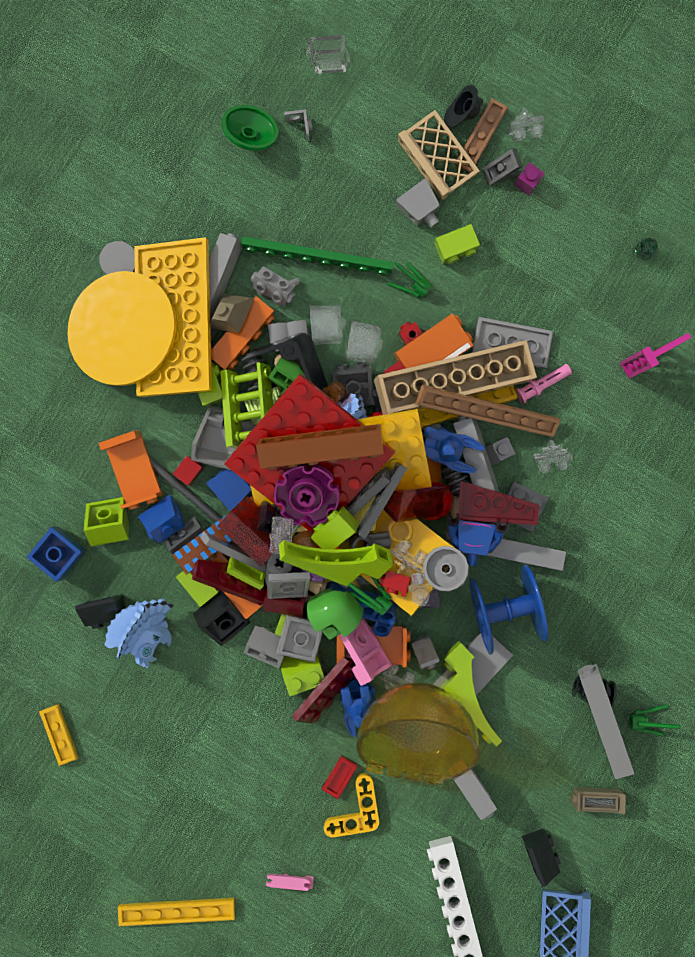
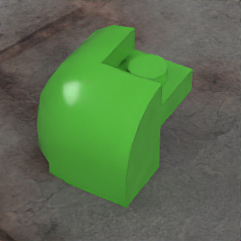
[268,356,305,399]
[307,588,364,640]

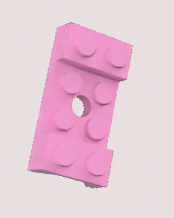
[339,617,392,686]

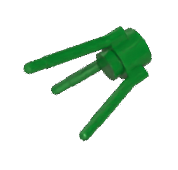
[387,262,432,298]
[349,577,393,616]
[630,704,681,736]

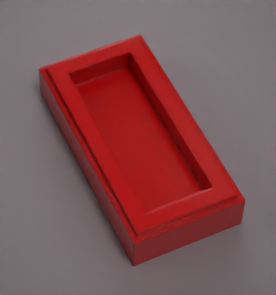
[322,755,358,799]

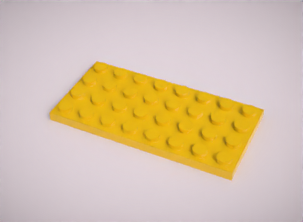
[134,237,212,397]

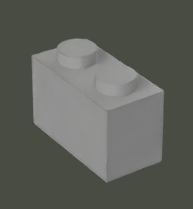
[244,625,285,668]

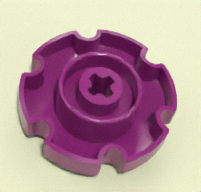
[274,463,340,527]

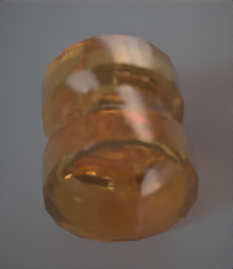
[322,382,346,403]

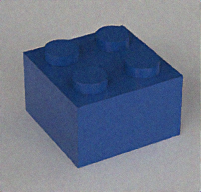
[26,527,87,582]

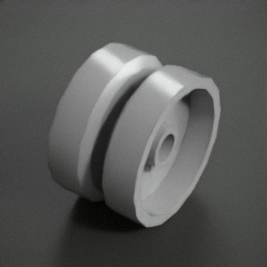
[423,546,469,592]

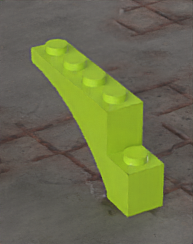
[279,540,393,586]
[440,641,502,747]

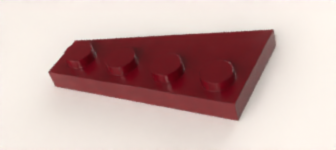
[458,480,539,525]
[192,559,267,605]

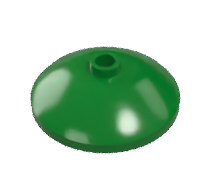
[221,105,279,151]

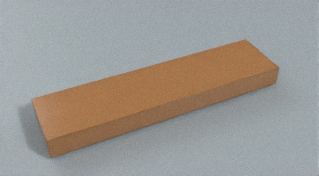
[454,98,508,174]

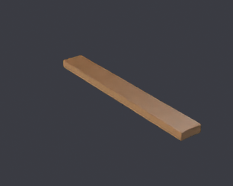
[416,385,561,437]

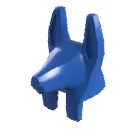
[424,426,485,473]
[340,678,381,737]

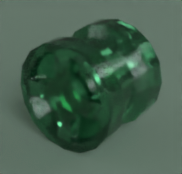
[635,238,658,260]

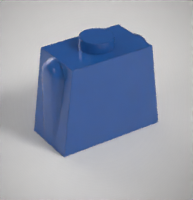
[206,469,252,512]
[138,494,185,544]

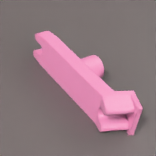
[266,874,314,891]

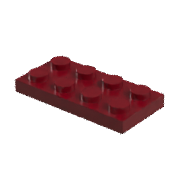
[292,657,356,723]

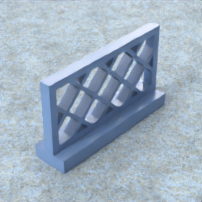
[540,889,591,957]

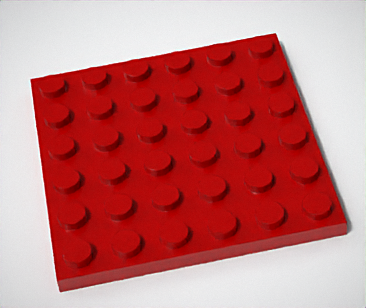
[224,373,395,534]

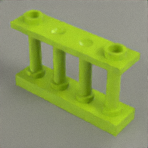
[220,362,273,449]

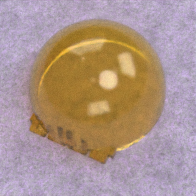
[356,682,479,785]

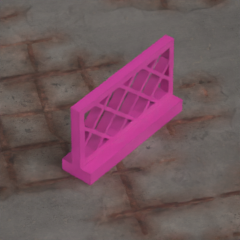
[620,333,691,378]

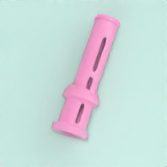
[515,364,572,404]

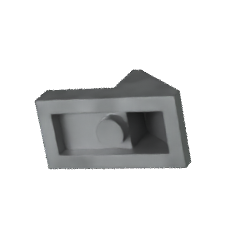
[483,149,523,185]
[485,437,516,466]

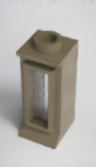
[570,787,626,815]

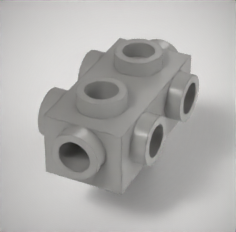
[250,266,300,307]

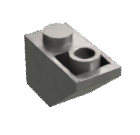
[410,634,440,670]

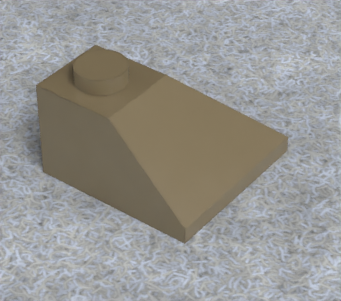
[210,294,254,333]

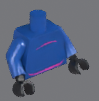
[447,513,509,566]

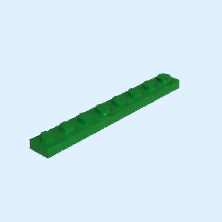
[241,236,394,276]

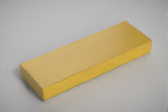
[39,704,79,766]

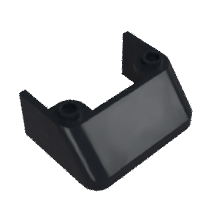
[253,332,331,398]

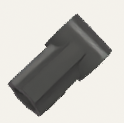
[349,531,391,549]

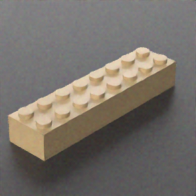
[374,340,537,415]

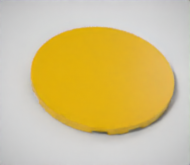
[68,271,177,386]

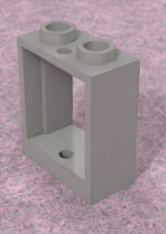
[450,759,497,820]

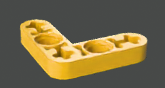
[324,773,379,837]

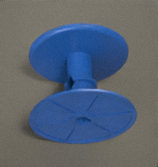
[469,564,548,655]

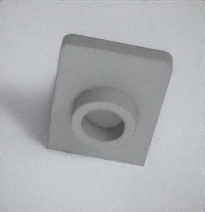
[284,109,312,141]

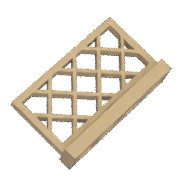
[398,110,479,201]

